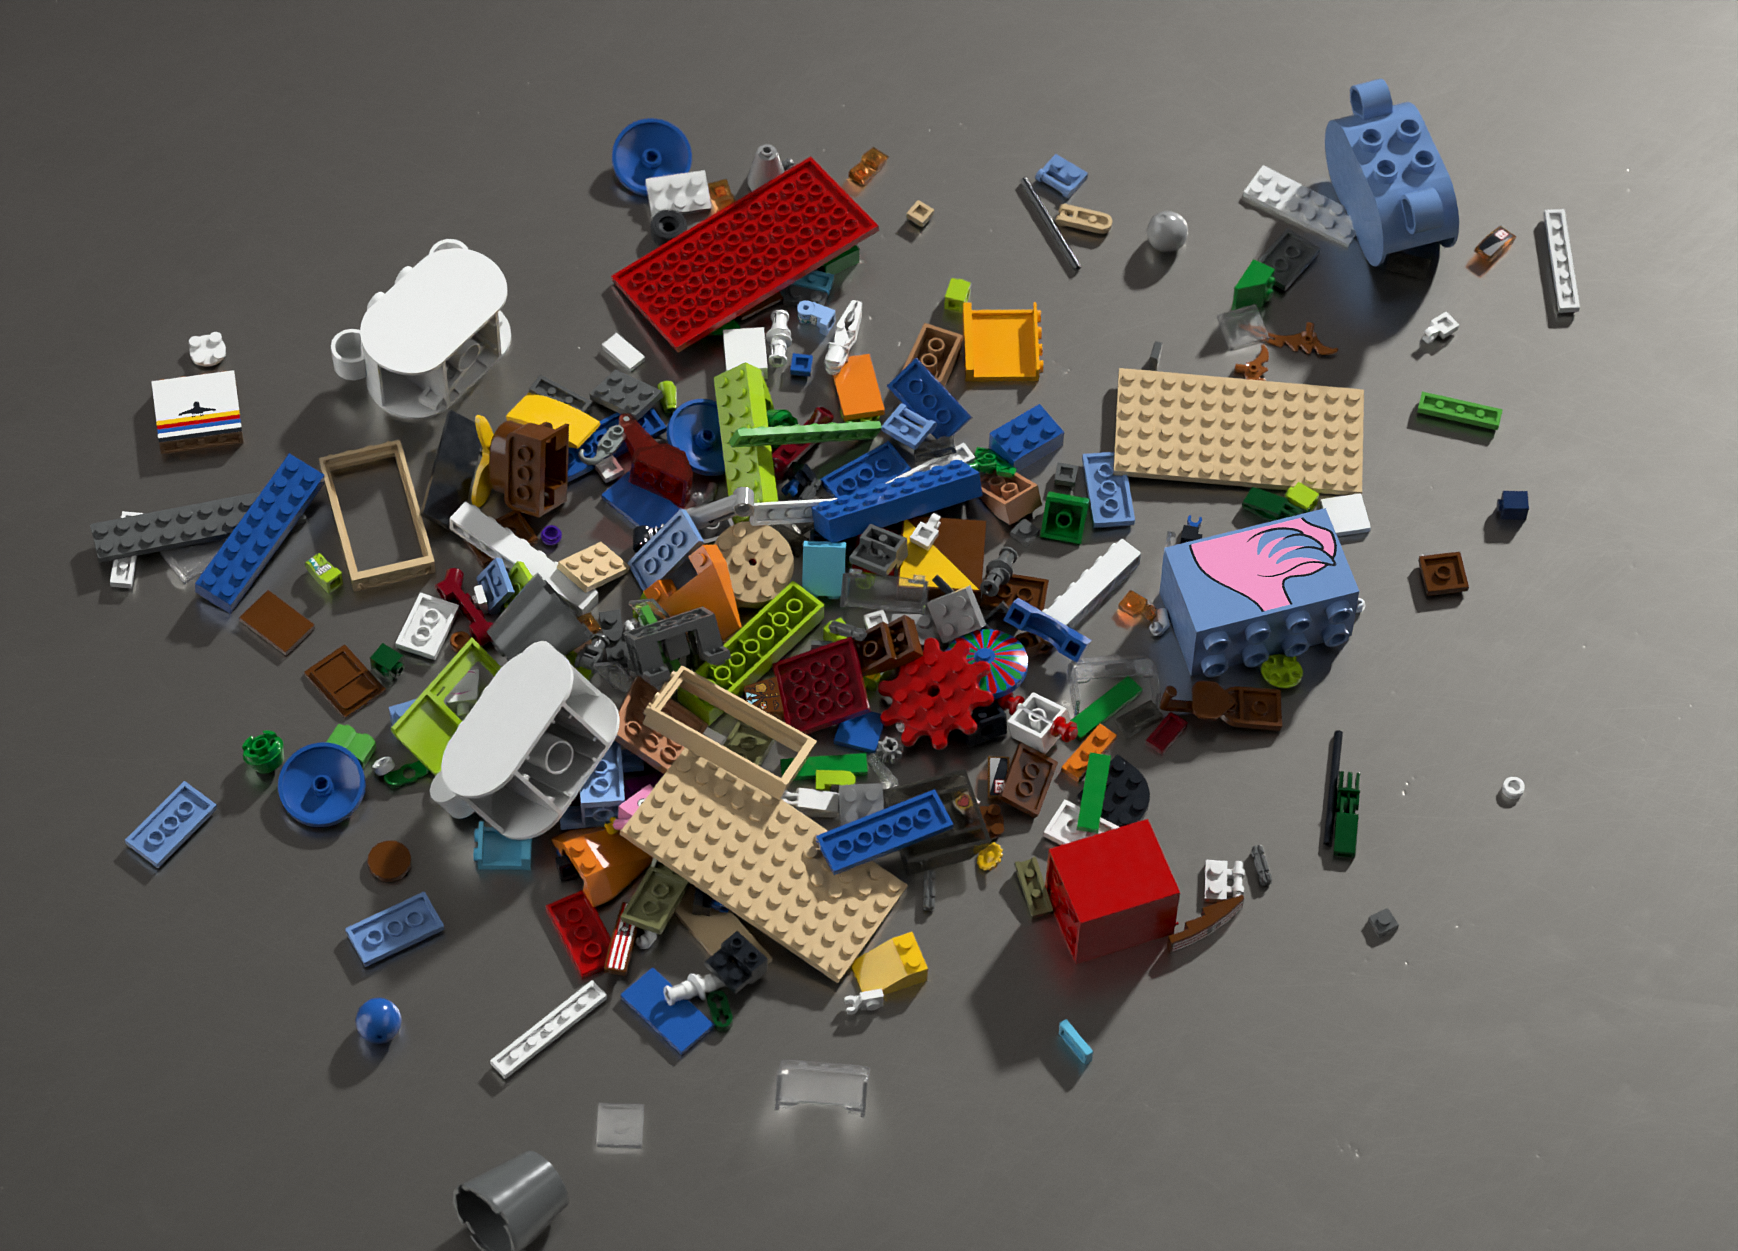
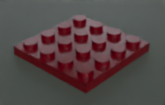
[772,636,871,735]

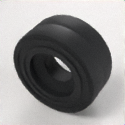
[651,210,687,246]

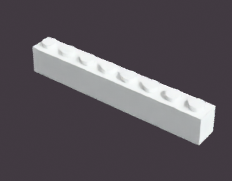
[450,501,598,620]

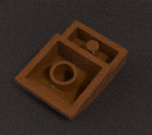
[854,614,923,677]

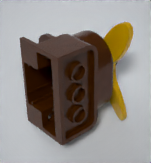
[471,415,569,517]

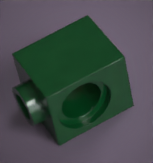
[370,643,405,681]

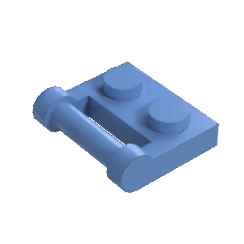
[1035,154,1088,199]
[881,403,937,450]
[476,558,515,615]

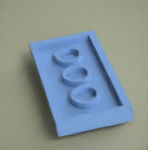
[1082,452,1135,528]
[627,509,704,591]
[125,781,217,868]
[345,891,445,967]

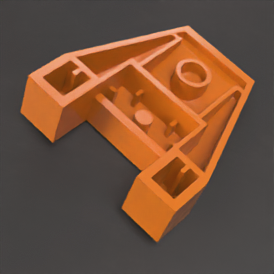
[643,545,742,642]

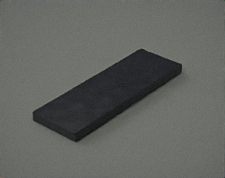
[420,410,481,533]

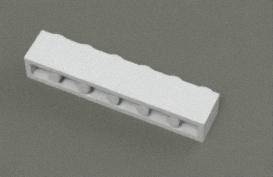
[1042,539,1141,629]

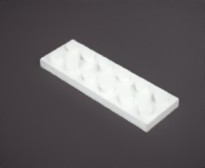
[1243,165,1356,248]

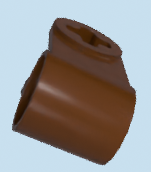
[1014,632,1054,658]

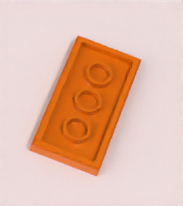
[832,354,885,421]

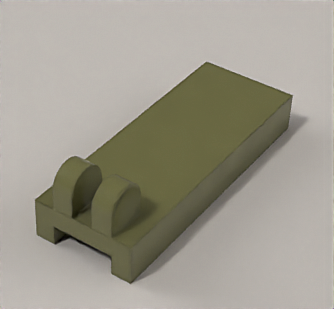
[1014,857,1053,918]

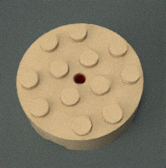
[713,521,794,609]

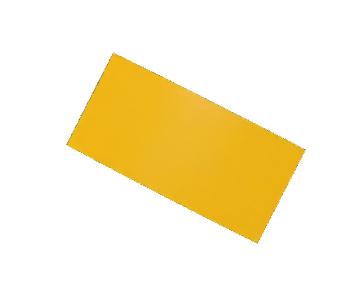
[506,392,601,449]

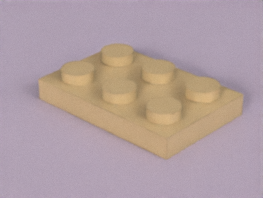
[556,542,630,593]

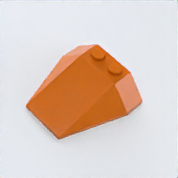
[551,827,653,907]

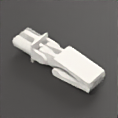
[825,300,862,375]
[781,788,839,817]

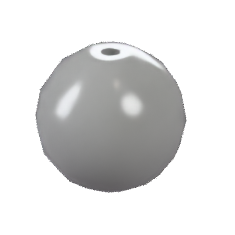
[1147,211,1188,253]

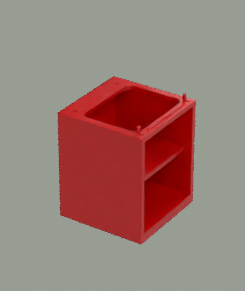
[1045,819,1180,965]

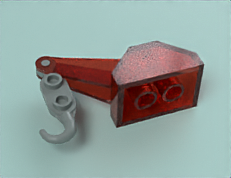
[579,413,693,509]

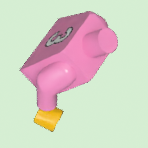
[604,784,654,834]

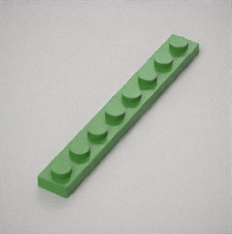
[729,420,882,448]

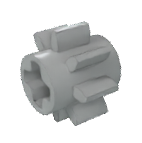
[877,736,903,764]

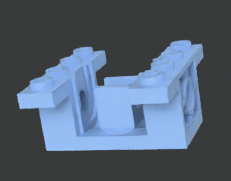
[560,740,644,830]

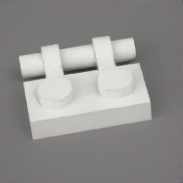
[1204,860,1245,903]

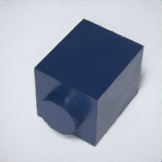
[1497,491,1529,520]

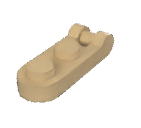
[1055,204,1112,234]

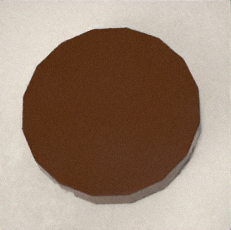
[368,840,412,882]

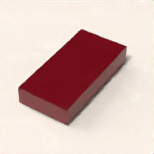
[1145,711,1188,755]

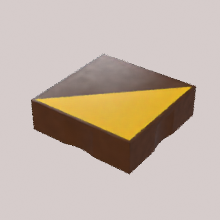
[896,516,986,605]

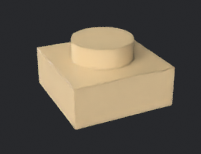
[906,200,934,227]

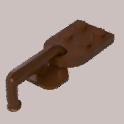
[1159,681,1282,731]

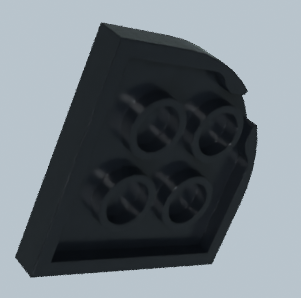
[1076,754,1150,827]

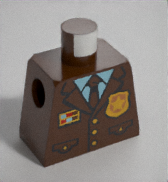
[743,677,784,722]

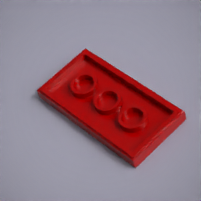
[545,890,611,979]

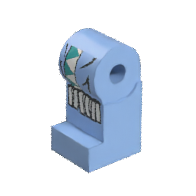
[797,300,836,336]

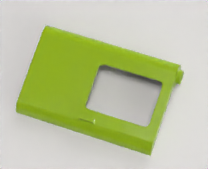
[391,637,502,776]

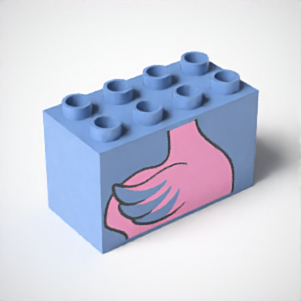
[1159,508,1360,677]

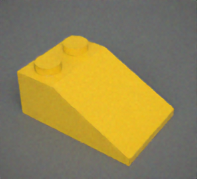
[851,932,928,995]

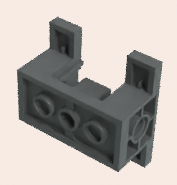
[623,607,731,686]

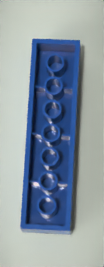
[195,453,325,614]
[811,460,983,543]

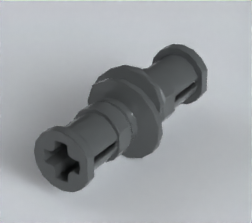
[980,547,1018,597]

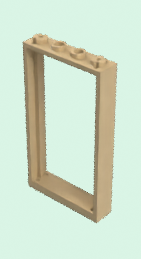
[319,440,436,592]
[643,666,817,800]

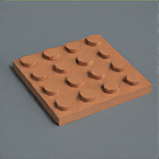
[615,676,708,774]

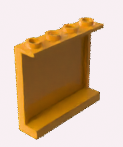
[963,302,1043,382]

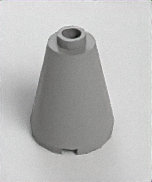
[747,144,785,191]

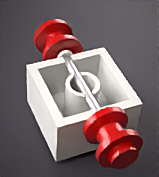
[997,692,1078,754]

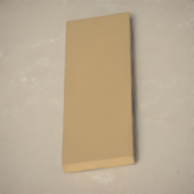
[674,883,772,964]

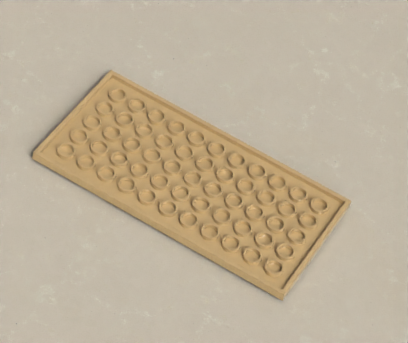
[1113,368,1364,496]
[620,748,908,983]

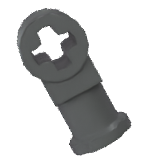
[575,633,609,674]

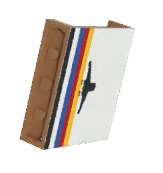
[152,370,244,454]

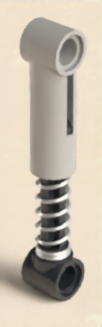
[633,487,754,553]

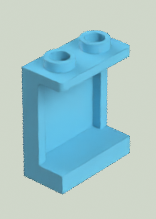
[802,541,846,599]
[473,821,532,870]

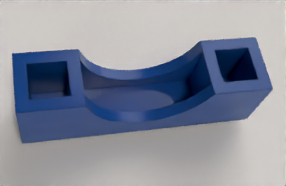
[1004,598,1092,663]

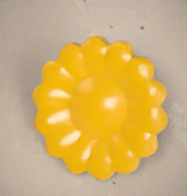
[977,842,1003,871]

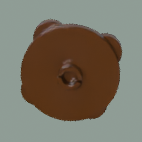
[966,804,1004,841]

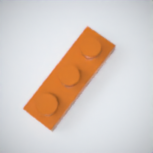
[1061,724,1117,783]

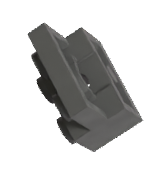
[849,524,908,577]

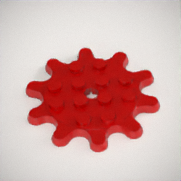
[878,638,994,750]

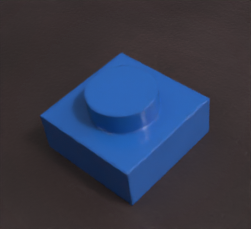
[790,353,813,377]

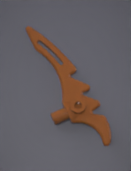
[1239,322,1338,355]
[1234,344,1269,381]

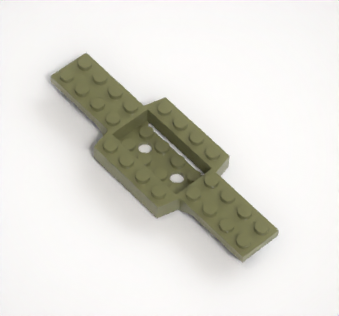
[621,720,776,935]

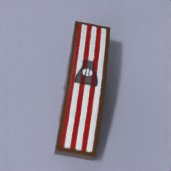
[1167,895,1244,953]
[604,902,639,976]

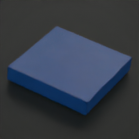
[834,711,884,754]

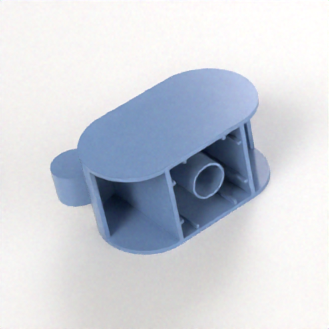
[1325,79,1459,266]

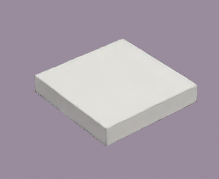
[1320,493,1371,537]

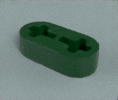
[707,990,733,1032]

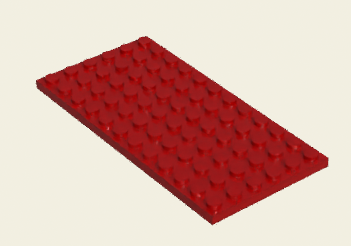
[611,156,879,352]

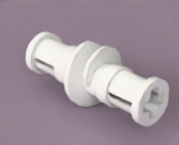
[766,310,792,367]
[664,974,728,1006]

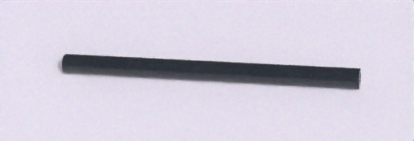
[1020,177,1082,271]
[1323,730,1343,846]

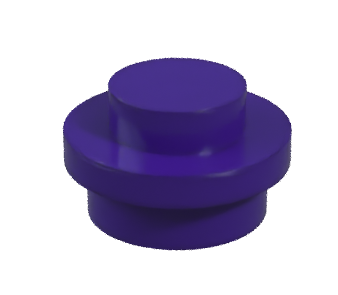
[541,525,562,546]

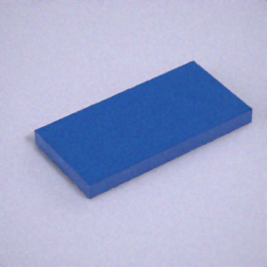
[887,358,973,446]
[820,441,912,498]
[602,469,680,528]
[620,967,714,1055]

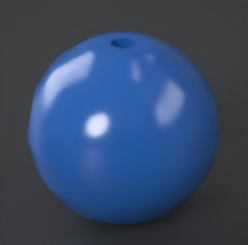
[355,998,402,1044]

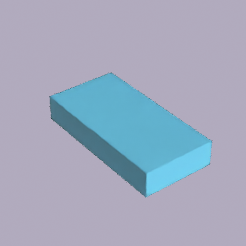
[1059,1019,1093,1065]

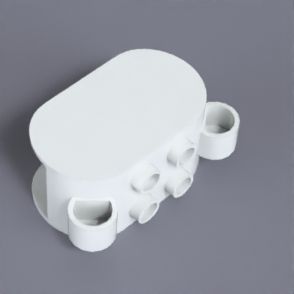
[331,239,511,420]
[430,641,620,840]

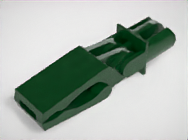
[1242,487,1310,522]
[1333,771,1361,858]

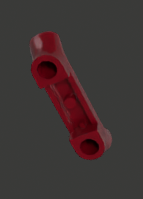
[772,407,834,481]
[435,568,494,647]

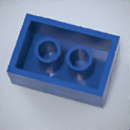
[989,404,1064,473]

